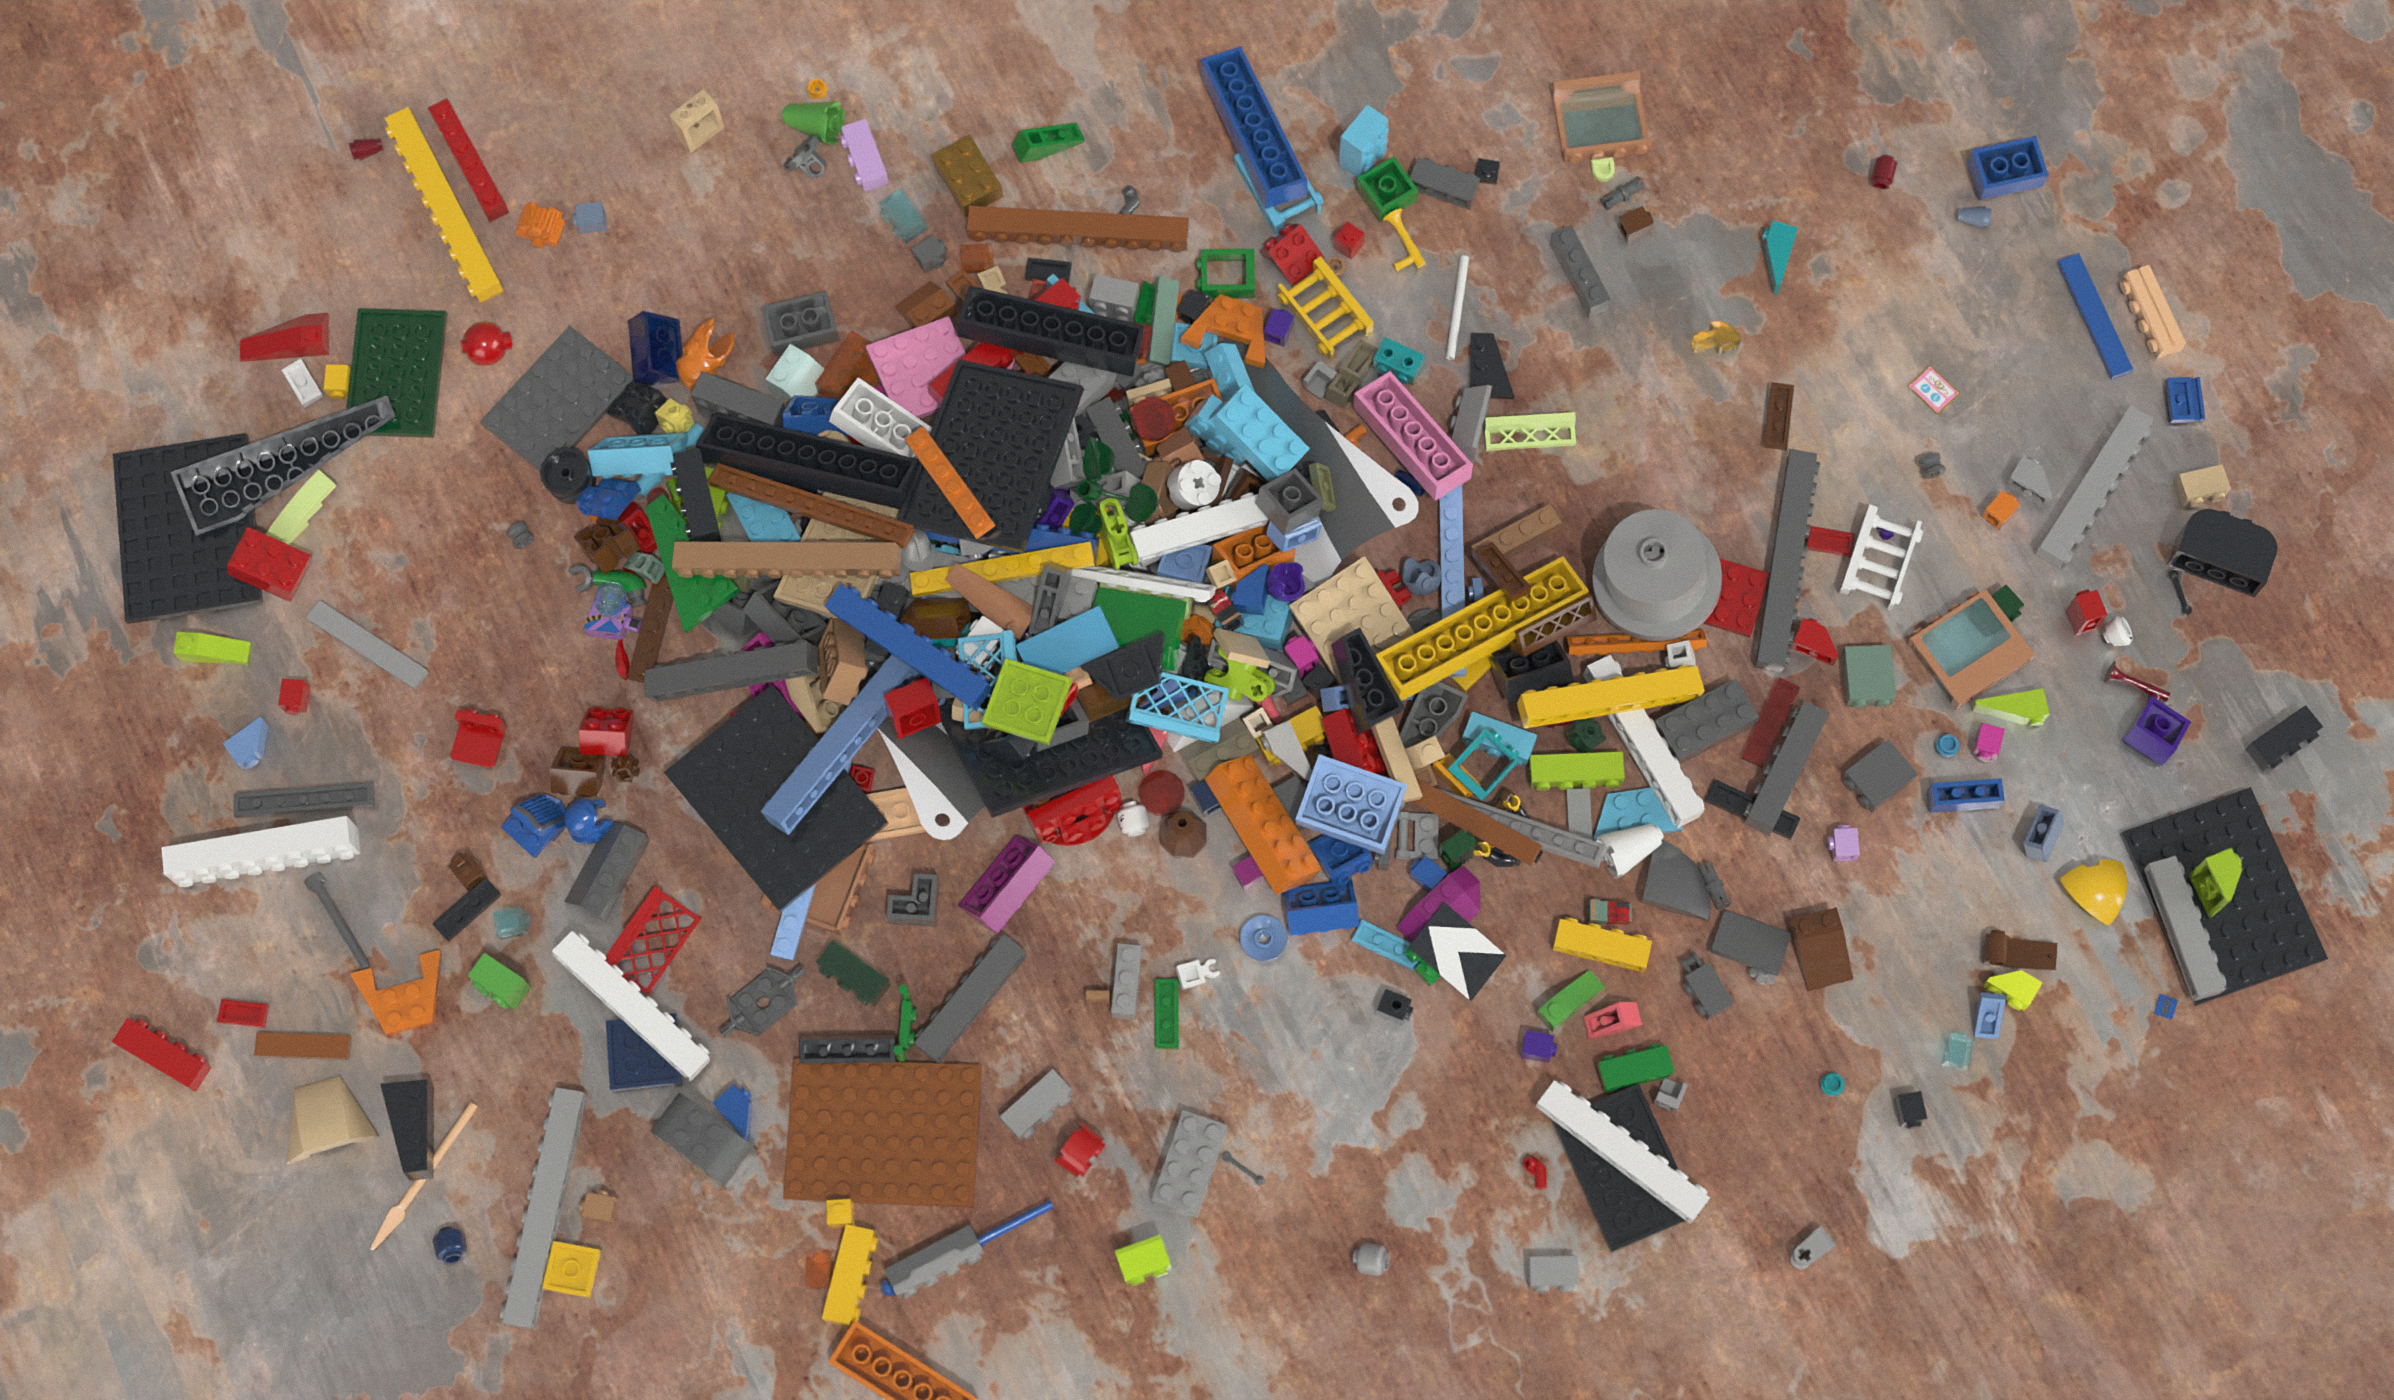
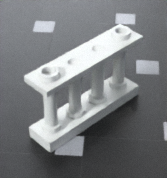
[1839,504,1924,611]

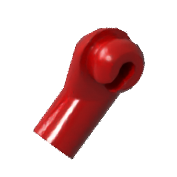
[1522,1156,1547,1189]

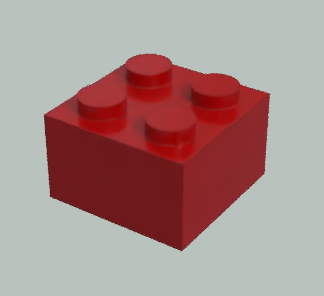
[884,678,941,740]

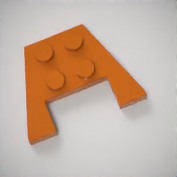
[1180,294,1265,369]
[351,950,442,1036]

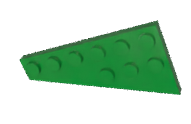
[645,494,740,634]

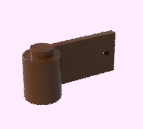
[1984,930,2058,971]

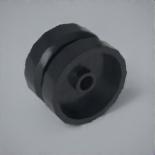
[540,448,597,504]

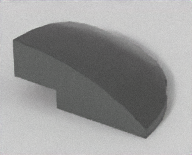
[1641,840,1711,921]

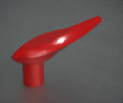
[615,639,630,681]

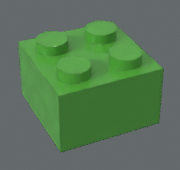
[468,953,531,1011]

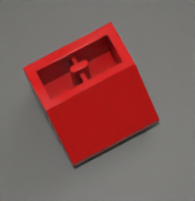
[579,707,634,756]

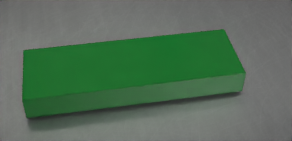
[1155,978,1179,1050]

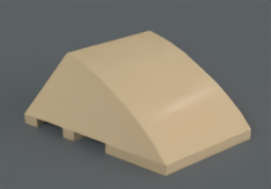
[286,1076,379,1164]

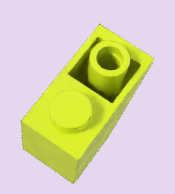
[1983,970,2043,1011]

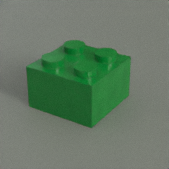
[1357,156,1418,223]

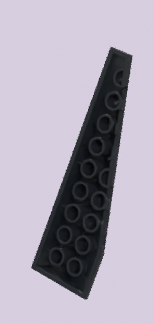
[170,395,395,535]

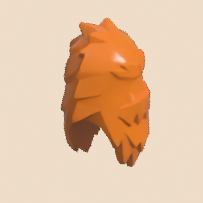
[676,318,734,391]

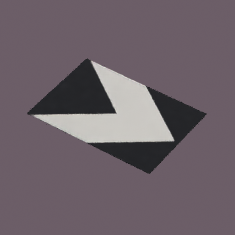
[1409,902,1506,1001]

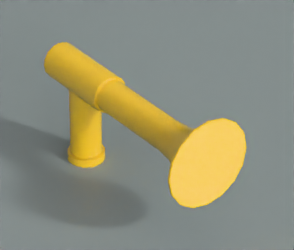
[1383,208,1426,272]

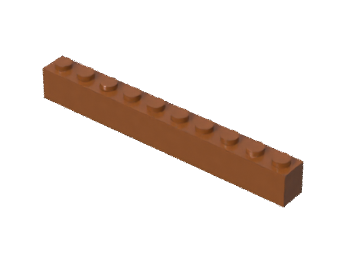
[967,206,1189,252]

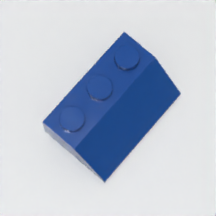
[1283,879,1359,936]

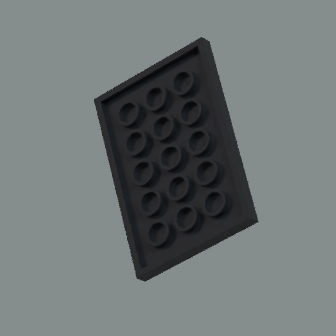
[1551,1083,1699,1253]

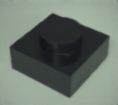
[1476,158,1500,185]

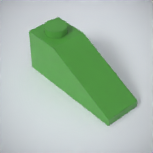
[1537,970,1605,1033]

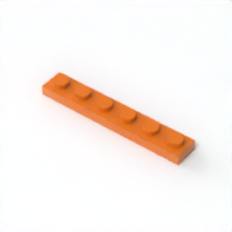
[905,426,996,539]
[1567,629,1707,656]

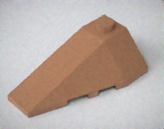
[945,563,1034,640]

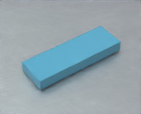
[1352,919,1418,972]

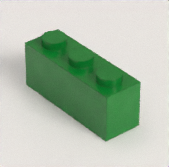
[1596,1043,1675,1094]

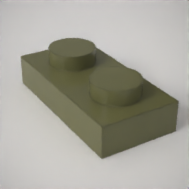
[1309,462,1337,512]

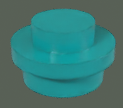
[1820,1072,1845,1097]

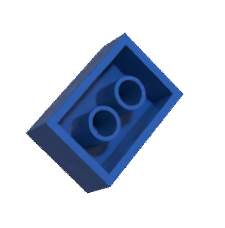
[1967,136,2049,200]

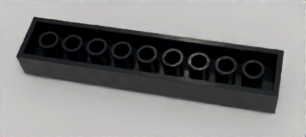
[696,412,919,510]

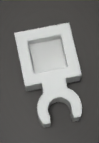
[1175,959,1220,990]

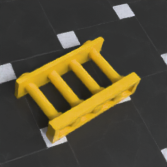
[1277,256,1374,360]

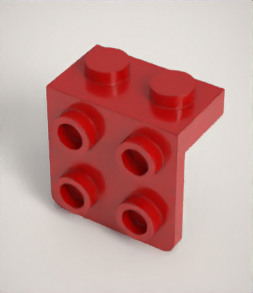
[1259,223,1324,285]
[450,708,507,769]

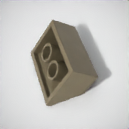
[1178,718,1259,784]

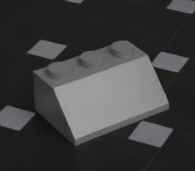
[1448,385,1492,464]

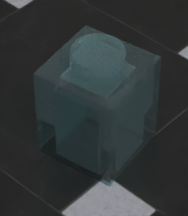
[493,907,531,940]
[1941,1032,1975,1071]

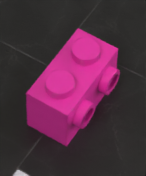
[1284,635,1319,681]

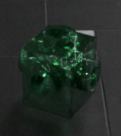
[1566,718,1607,753]

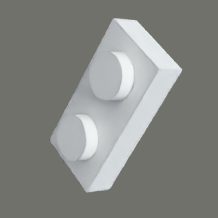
[282,359,324,408]

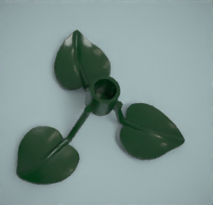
[1069,437,1159,536]

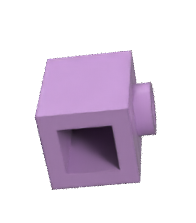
[1827,825,1860,862]

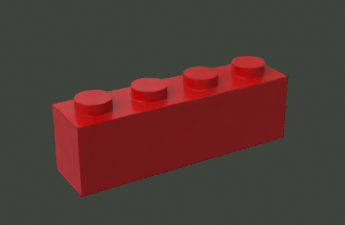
[111,1018,211,1092]

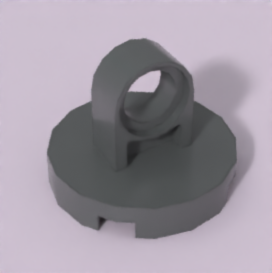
[783,134,827,178]

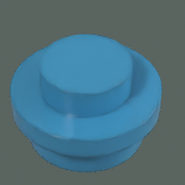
[1936,734,1960,757]

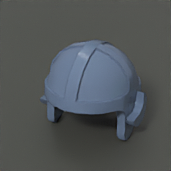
[1402,557,1441,596]

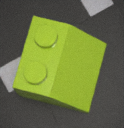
[1115,1235,1171,1286]

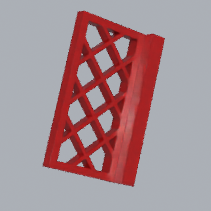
[605,886,701,996]

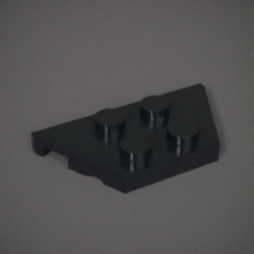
[1081,632,1165,701]

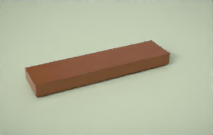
[254,1032,351,1060]

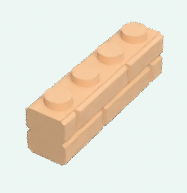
[2120,265,2186,358]

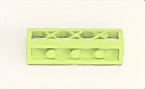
[1484,412,1576,451]

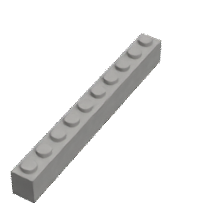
[500,1088,588,1330]

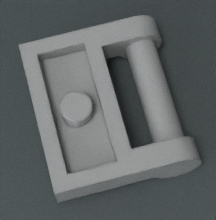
[1396,812,1439,861]

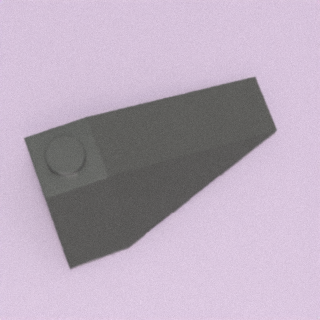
[1400,681,1468,748]

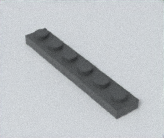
[234,783,374,818]

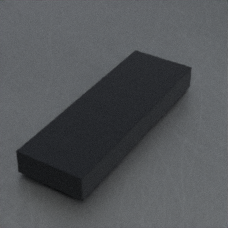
[432,878,502,942]

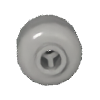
[1353,1243,1390,1276]

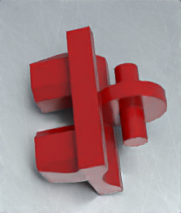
[1376,569,1411,611]

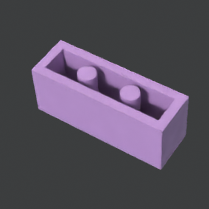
[840,119,889,192]

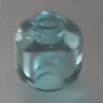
[594,582,627,617]

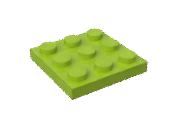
[982,658,1072,745]

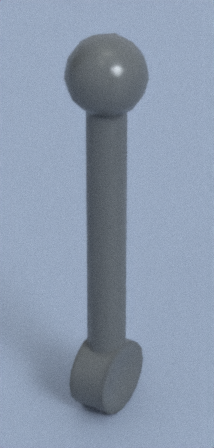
[1222,1152,1265,1185]

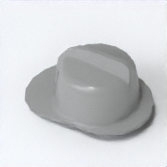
[900,529,938,572]

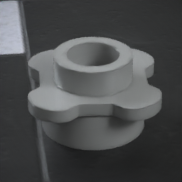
[1143,368,1165,386]

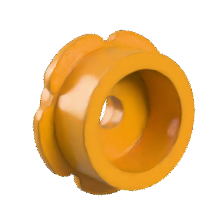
[807,78,828,99]

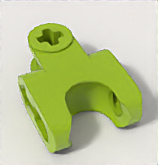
[1099,498,1138,571]
[1204,646,1276,702]

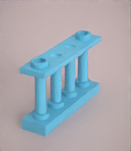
[1234,139,1323,235]

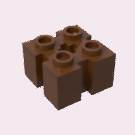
[574,518,641,575]

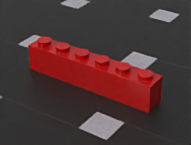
[428,98,509,222]

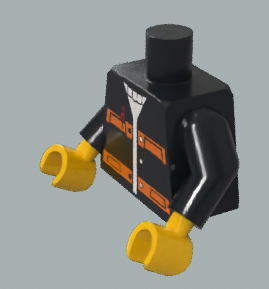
[1474,795,1543,867]

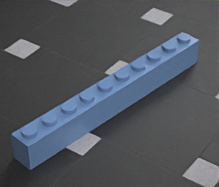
[761,655,921,835]

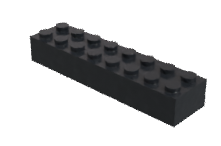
[957,285,1145,377]

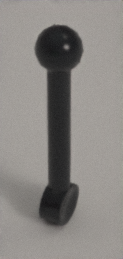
[2169,570,2192,615]

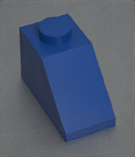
[1231,564,1270,616]
[713,1084,753,1141]

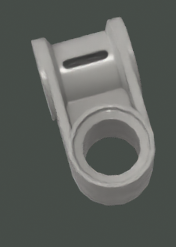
[1790,1226,1837,1269]

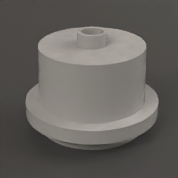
[1593,509,1722,641]

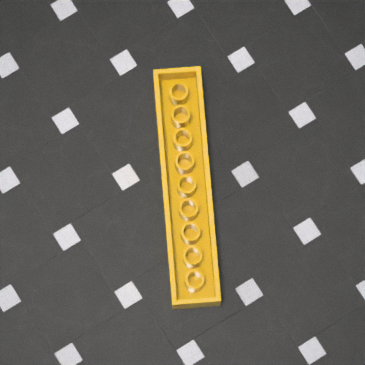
[1376,556,1589,701]

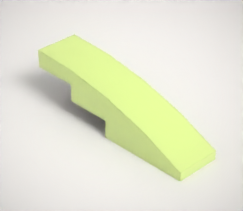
[265,469,336,545]

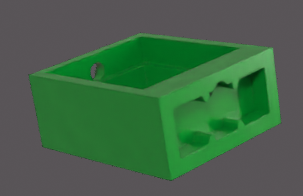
[1197,249,1255,299]

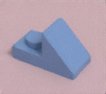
[1974,992,2006,1039]

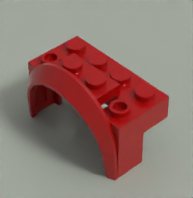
[1022,775,1123,846]

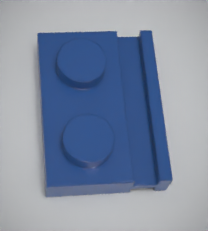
[2165,377,2205,423]

